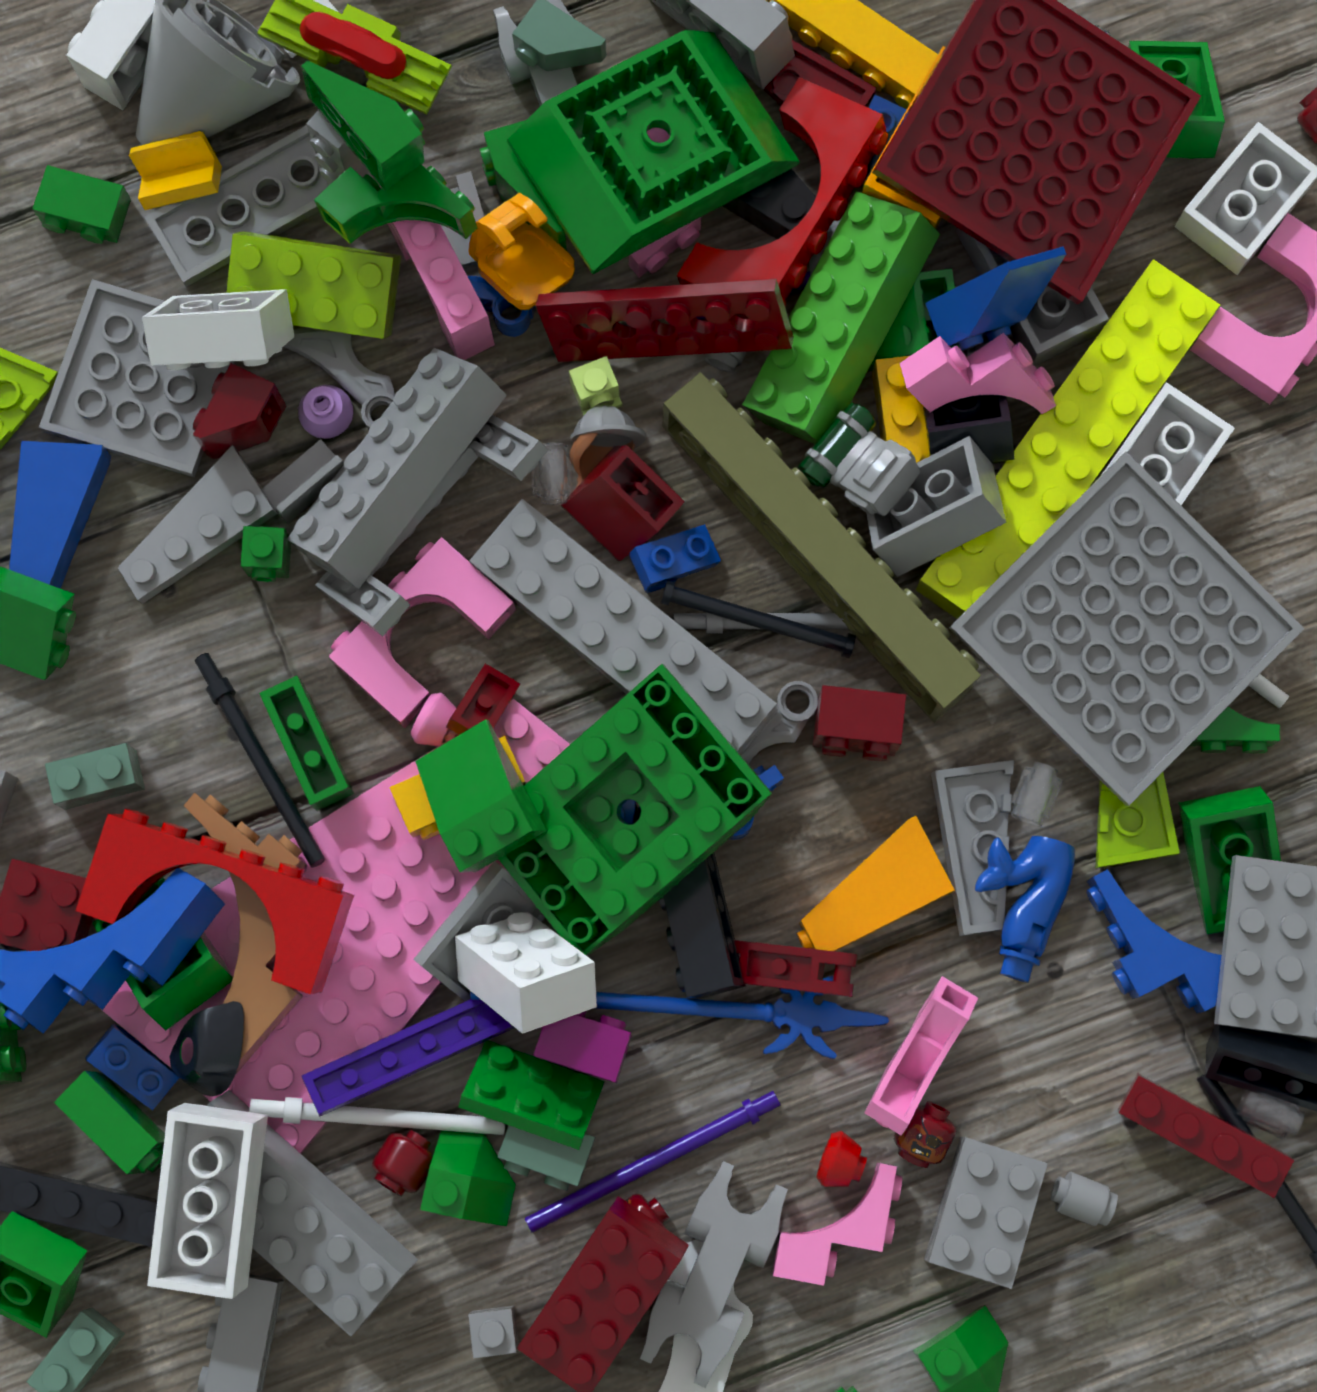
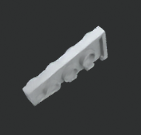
[118,445,278,604]
[931,760,1014,937]

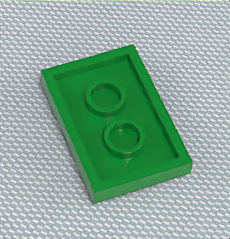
[458,1040,605,1150]

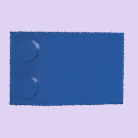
[925,246,1066,351]

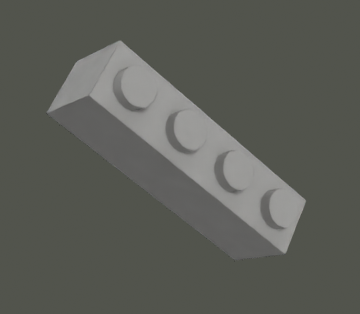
[197,1274,284,1392]

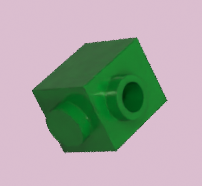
[241,526,291,582]

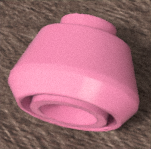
[410,693,457,747]

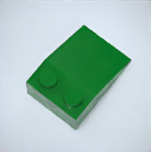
[1128,41,1225,159]
[301,61,425,192]
[479,120,567,251]
[415,719,547,872]
[1178,786,1281,934]
[92,877,233,1031]

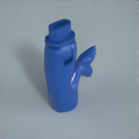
[975,836,1075,983]

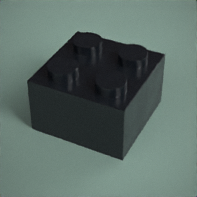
[923,395,1014,464]

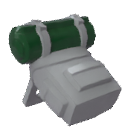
[797,402,920,516]

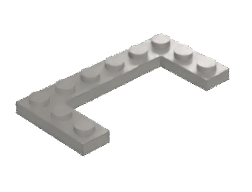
[315,414,548,636]

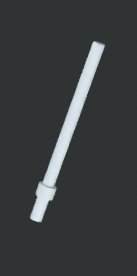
[249,1097,505,1135]

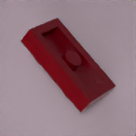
[446,663,521,735]

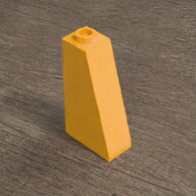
[796,816,955,951]

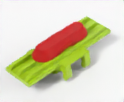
[257,0,452,115]

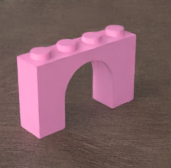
[1190,213,1317,405]
[387,220,495,360]
[329,537,516,728]

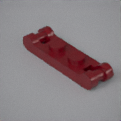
[734,940,858,997]

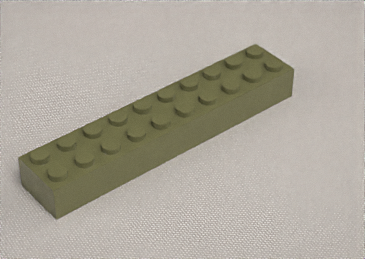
[662,372,981,723]

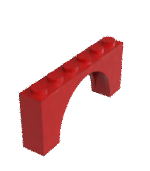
[676,77,888,319]
[75,809,354,995]

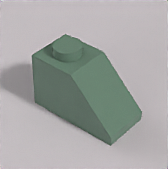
[512,0,607,71]

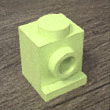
[569,356,622,416]

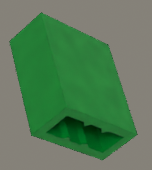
[0,566,76,680]
[54,1071,165,1175]

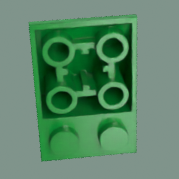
[867,268,959,372]

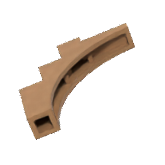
[183,793,306,1074]

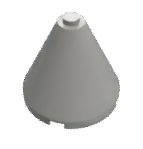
[135,0,300,146]

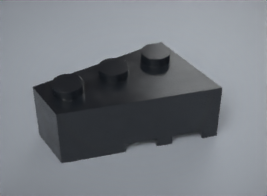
[722,169,816,239]

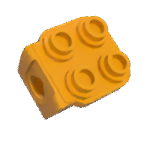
[468,193,575,310]

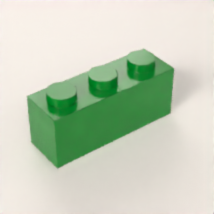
[259,675,355,811]

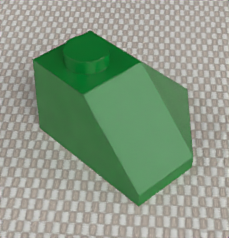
[420,1130,516,1227]
[913,1305,1009,1392]

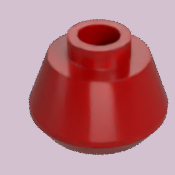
[816,1131,867,1187]

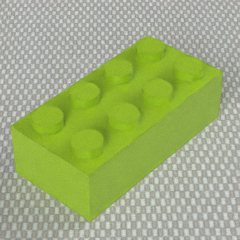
[226,231,401,339]

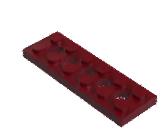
[536,279,794,362]

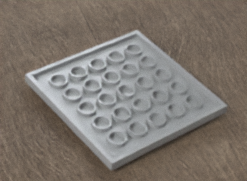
[949,451,1305,806]

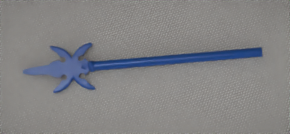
[470,976,889,1059]

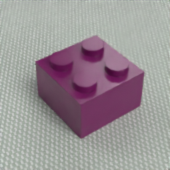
[533,1011,632,1084]

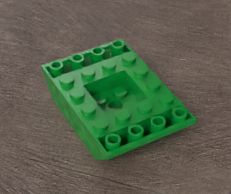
[507,30,800,275]
[498,664,773,956]

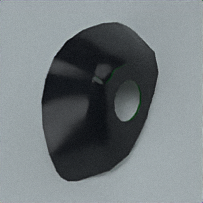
[169,1001,244,1097]

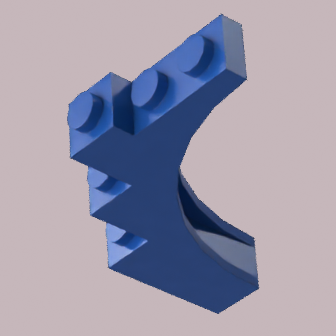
[0,867,225,1034]
[1086,869,1222,1014]

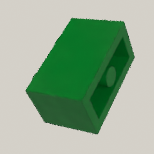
[32,165,131,244]

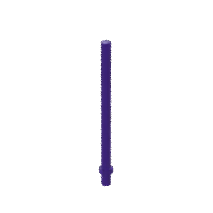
[525,1091,781,1233]

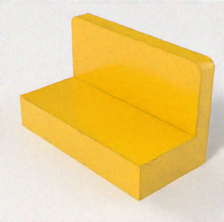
[129,131,222,210]

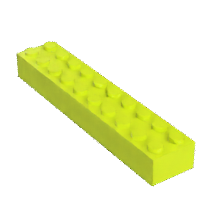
[916,259,1220,619]

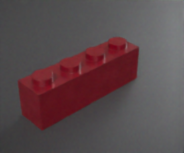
[1118,1073,1294,1198]

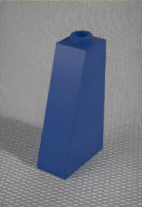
[9,441,111,589]

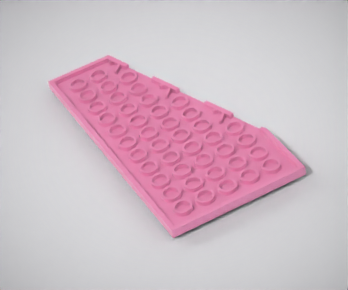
[101,699,570,1154]

